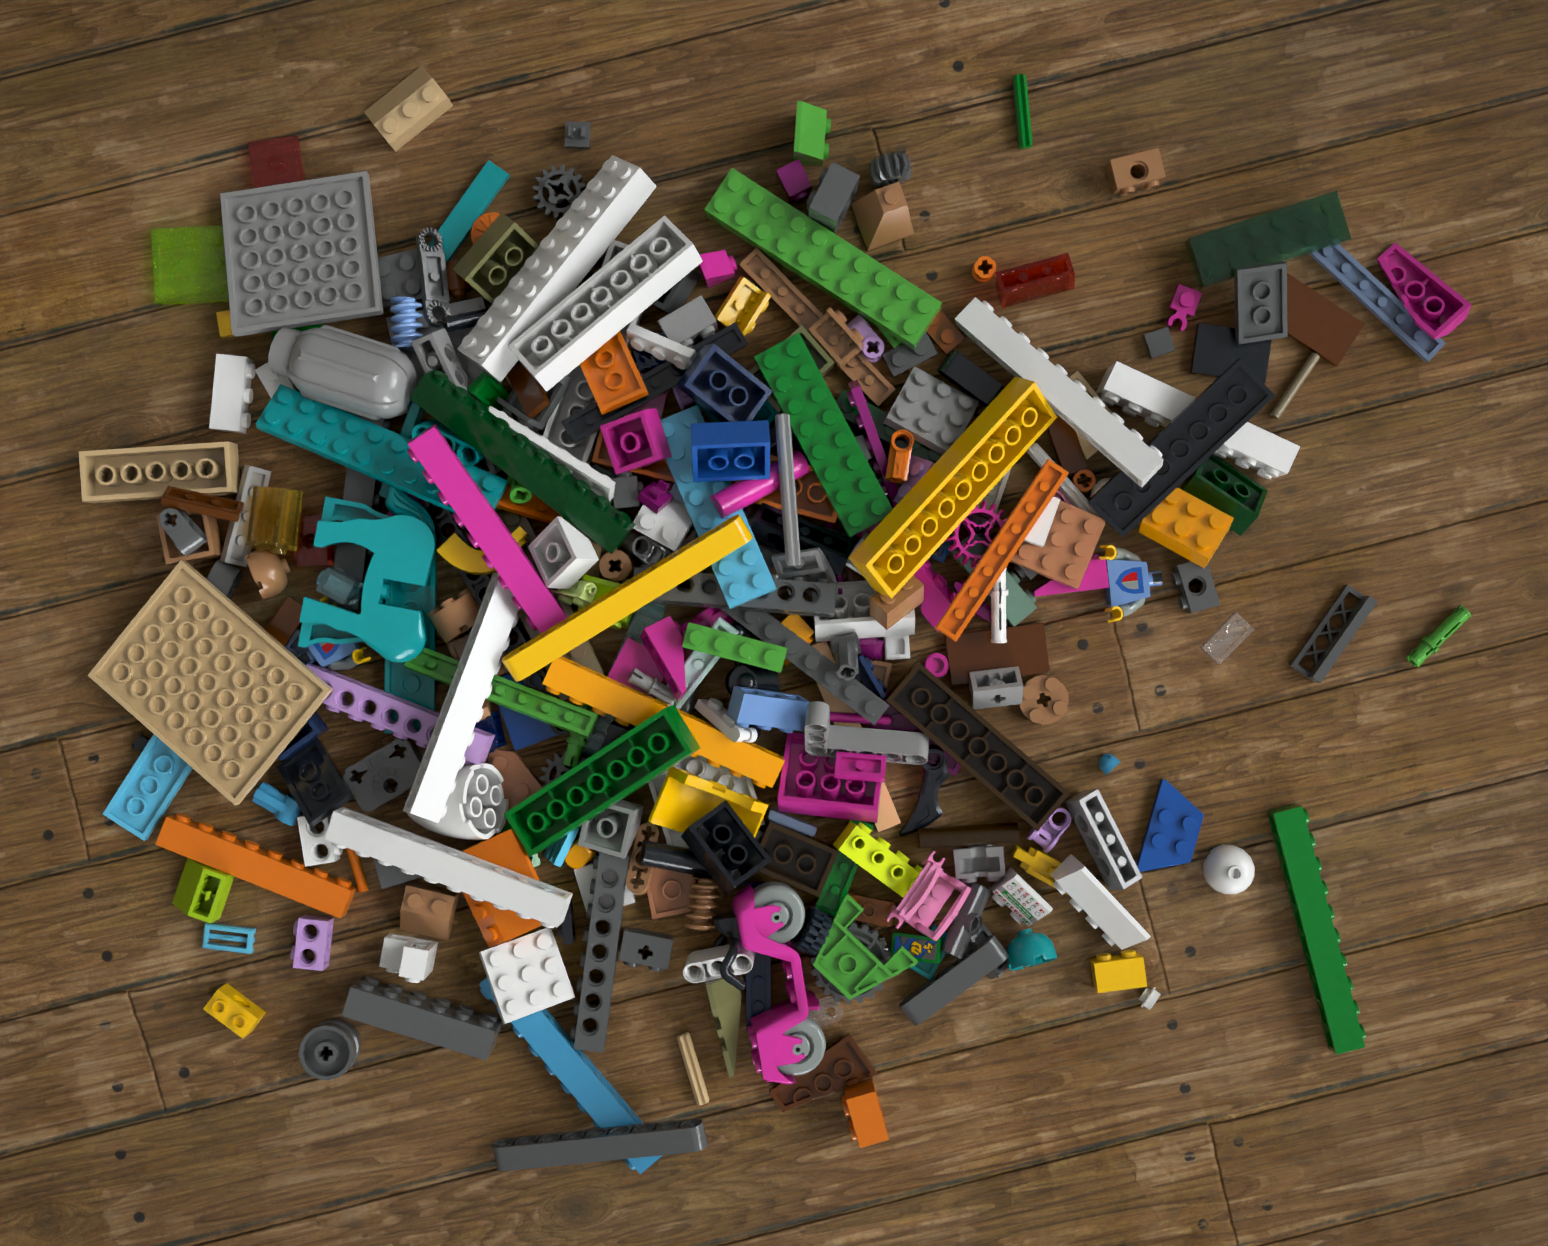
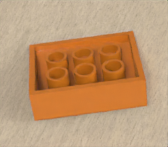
[460,828,542,948]

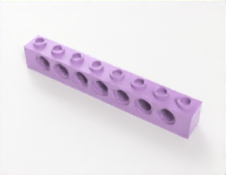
[306,664,495,765]

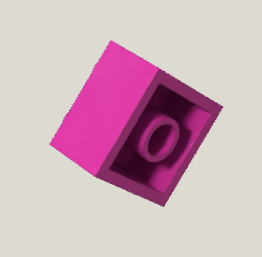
[600,408,672,474]

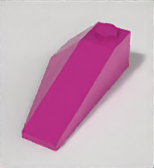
[1377,243,1471,340]

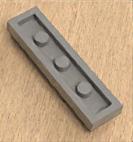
[220,465,272,567]

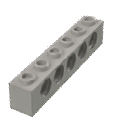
[411,328,502,474]

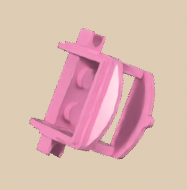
[886,851,971,941]

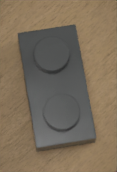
[882,332,938,378]

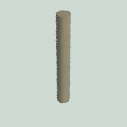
[1270,352,1320,419]

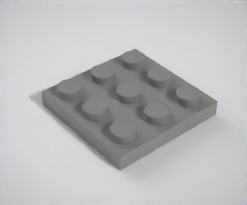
[884,366,979,455]

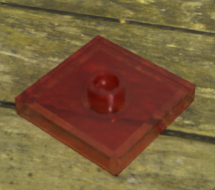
[248,136,305,188]

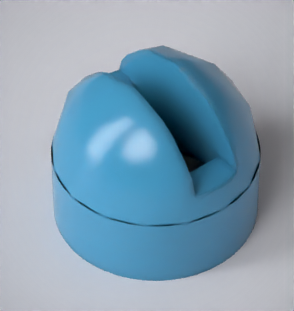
[1098,753,1120,775]

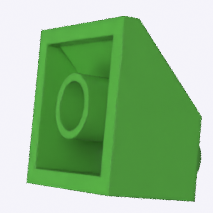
[793,101,831,166]

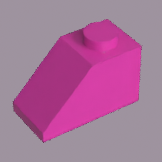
[698,250,738,289]

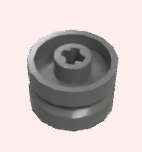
[299,1018,362,1080]

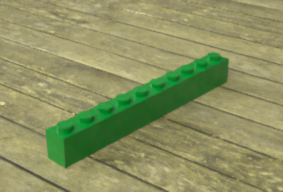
[1267,804,1366,1055]

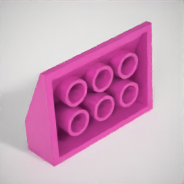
[777,733,882,823]

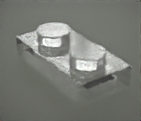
[1200,612,1255,665]

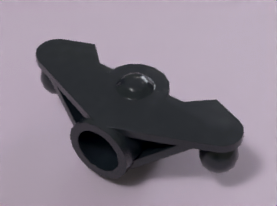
[725,623,779,740]

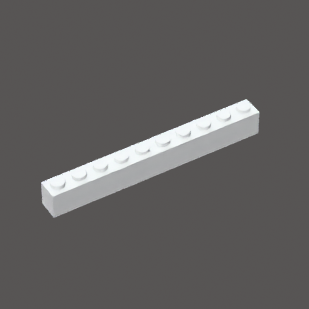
[955,297,1163,488]
[403,573,519,823]
[325,807,573,928]

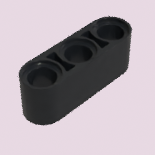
[937,350,1005,408]

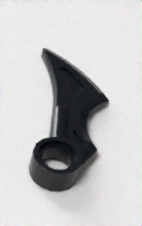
[899,745,949,836]

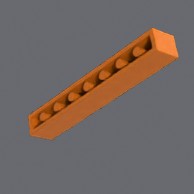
[155,813,357,919]

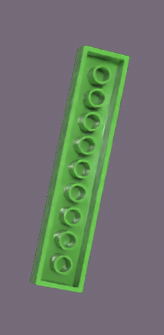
[704,168,942,350]

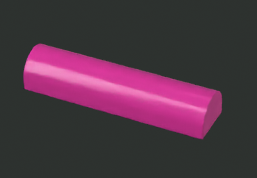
[710,450,809,519]

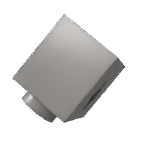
[969,666,1023,710]

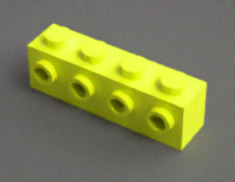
[833,821,923,898]

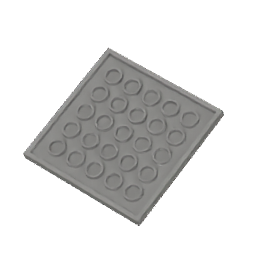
[220,171,383,337]

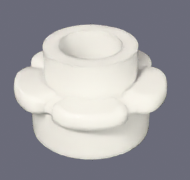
[1139,987,1161,1010]

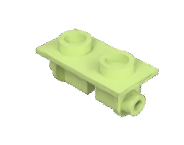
[550,580,597,607]

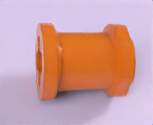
[971,256,996,283]

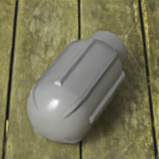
[268,325,419,420]

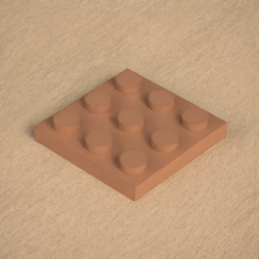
[1010,500,1106,590]

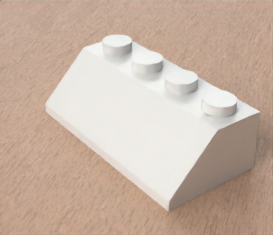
[812,580,915,642]
[1050,854,1151,950]

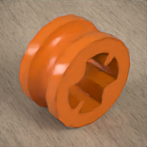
[1072,470,1096,492]

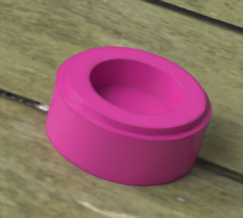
[924,653,949,678]

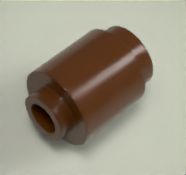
[446,259,471,298]

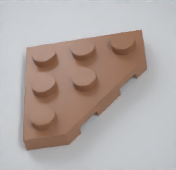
[488,748,543,825]

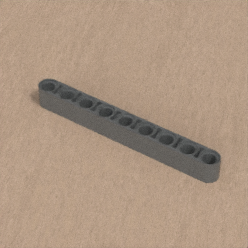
[492,1118,708,1171]

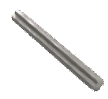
[775,413,801,566]

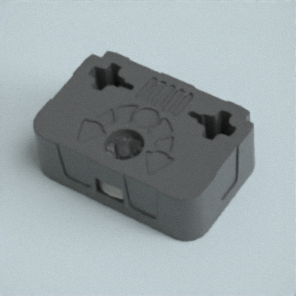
[343,737,423,812]

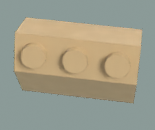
[364,66,453,152]

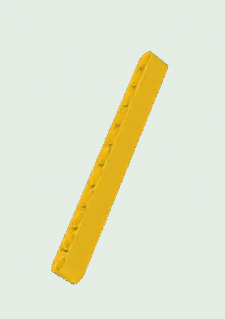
[501,515,753,682]

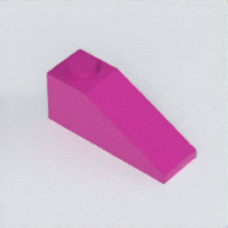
[1031,554,1109,597]
[640,616,686,700]

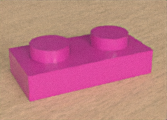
[834,751,887,783]

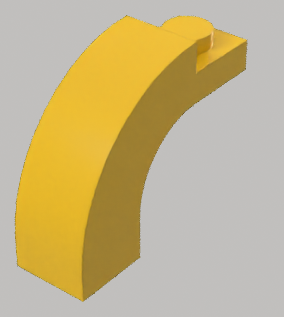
[436,526,528,575]

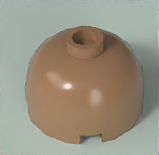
[245,549,291,601]

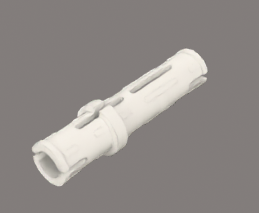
[989,568,1008,643]

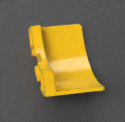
[649,767,769,837]

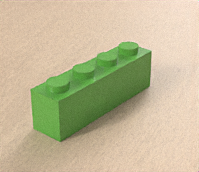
[682,622,788,673]

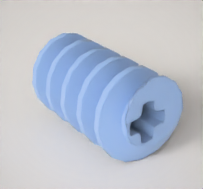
[390,297,423,351]

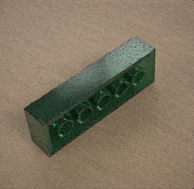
[1185,190,1351,290]

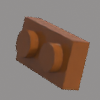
[926,310,965,356]

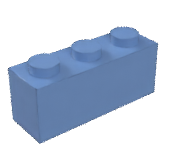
[727,686,810,733]

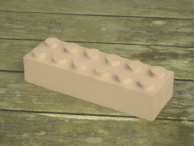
[79,441,240,503]

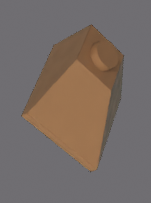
[851,182,914,252]

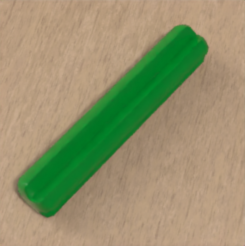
[1012,74,1033,149]

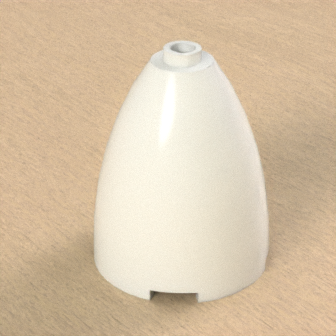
[405,763,509,840]

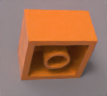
[841,1079,889,1148]

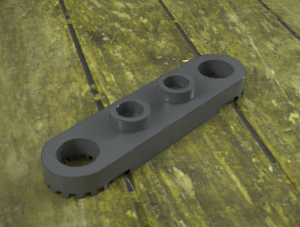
[416,227,451,328]

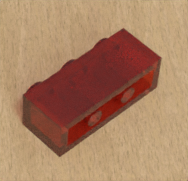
[995,253,1075,308]

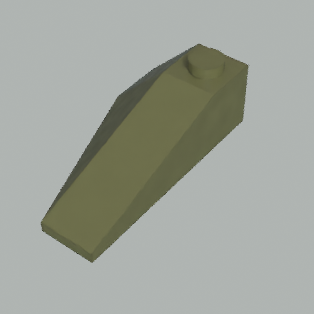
[706,975,745,1077]

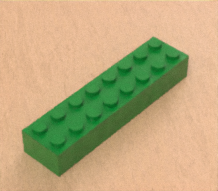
[754,333,893,538]
[504,705,701,857]

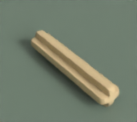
[677,1032,709,1106]

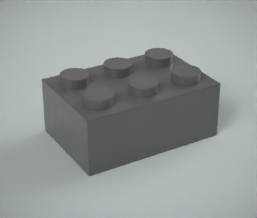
[806,162,860,234]

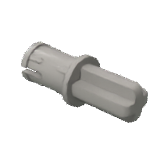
[627,667,675,704]

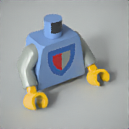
[1099,545,1163,623]
[297,595,371,671]

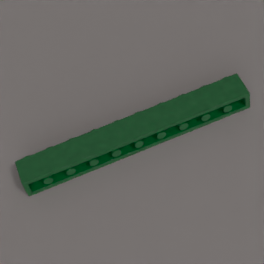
[410,369,636,554]

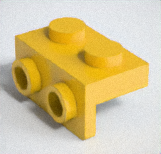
[714,276,771,337]

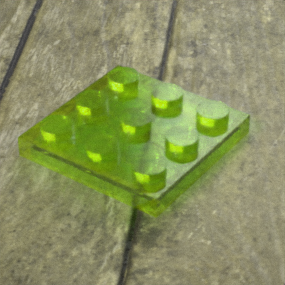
[151,225,229,305]

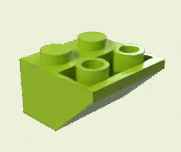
[172,858,235,924]

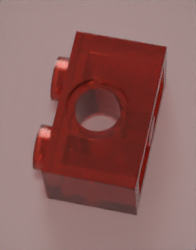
[292,515,334,567]

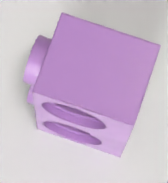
[290,914,334,971]

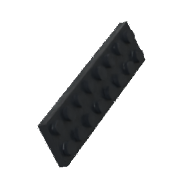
[1088,358,1276,537]

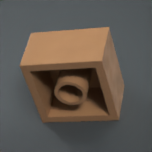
[156,511,223,565]

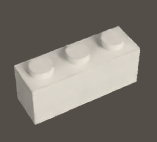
[209,354,256,434]

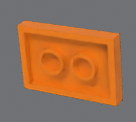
[580,331,649,415]

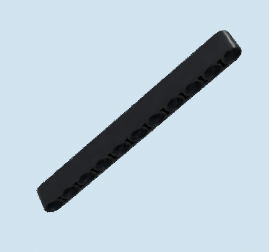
[424,502,570,735]

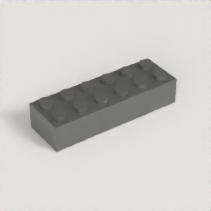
[342,976,502,1061]

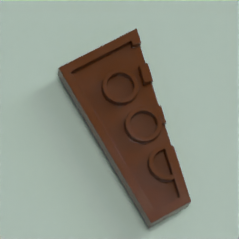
[769,1033,878,1112]

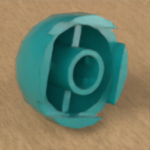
[1007,928,1058,971]

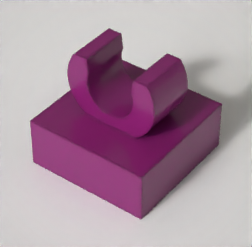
[637,479,673,514]

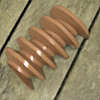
[599,549,634,582]
[684,876,721,930]

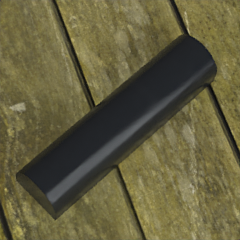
[638,840,713,879]

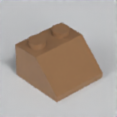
[400,881,460,941]

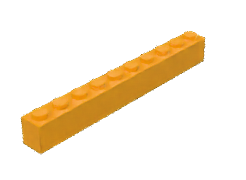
[542,656,785,788]

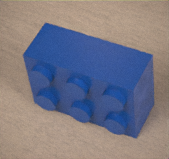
[691,420,770,482]

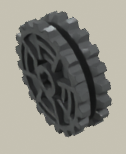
[811,920,891,1004]

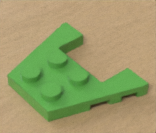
[813,893,919,1000]

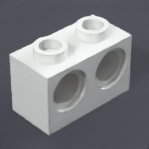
[297,814,343,867]

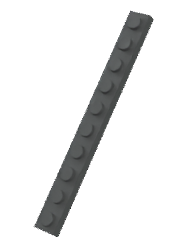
[684,568,890,725]

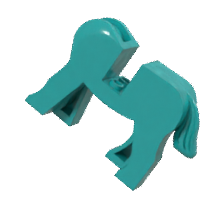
[298,485,437,662]

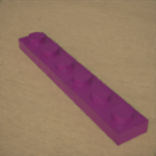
[846,380,898,508]

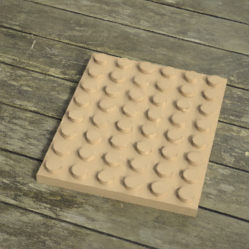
[87,560,333,805]

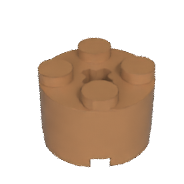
[427,588,480,643]

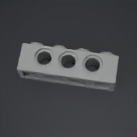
[1065,789,1143,890]

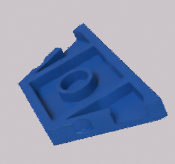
[1136,779,1204,872]

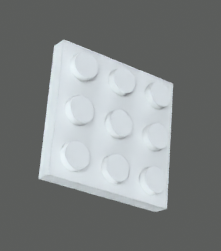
[479,928,575,1025]

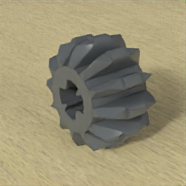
[869,152,912,188]

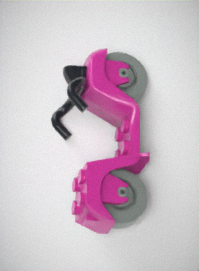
[712,881,826,1085]

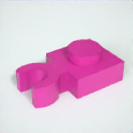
[1166,284,1202,332]

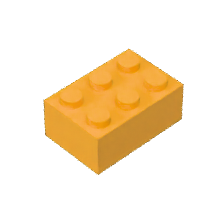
[1139,487,1234,569]

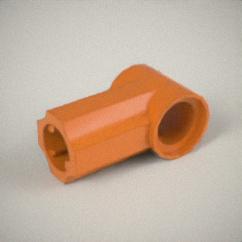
[885,430,914,483]

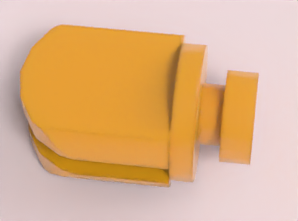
[565,838,597,869]

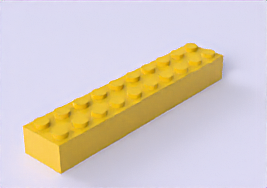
[848,376,1057,599]

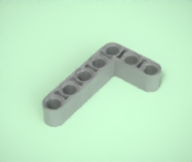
[804,701,929,765]

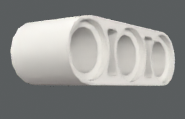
[683,942,756,983]

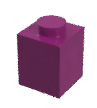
[776,159,812,203]

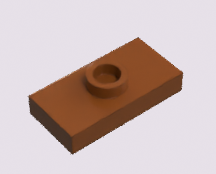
[848,893,895,927]

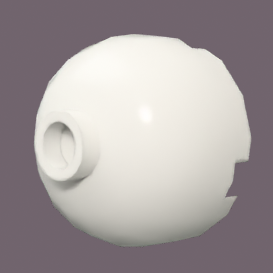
[1203,844,1255,894]

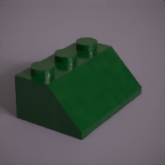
[1181,454,1268,536]

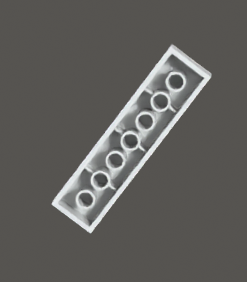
[508,215,703,392]
[1096,361,1300,479]

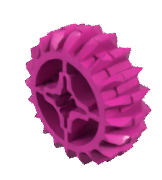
[945,501,1008,568]

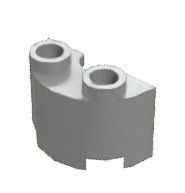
[953,844,1006,883]

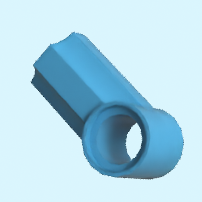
[252,782,302,826]

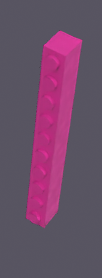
[407,424,569,633]

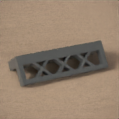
[1289,584,1378,683]

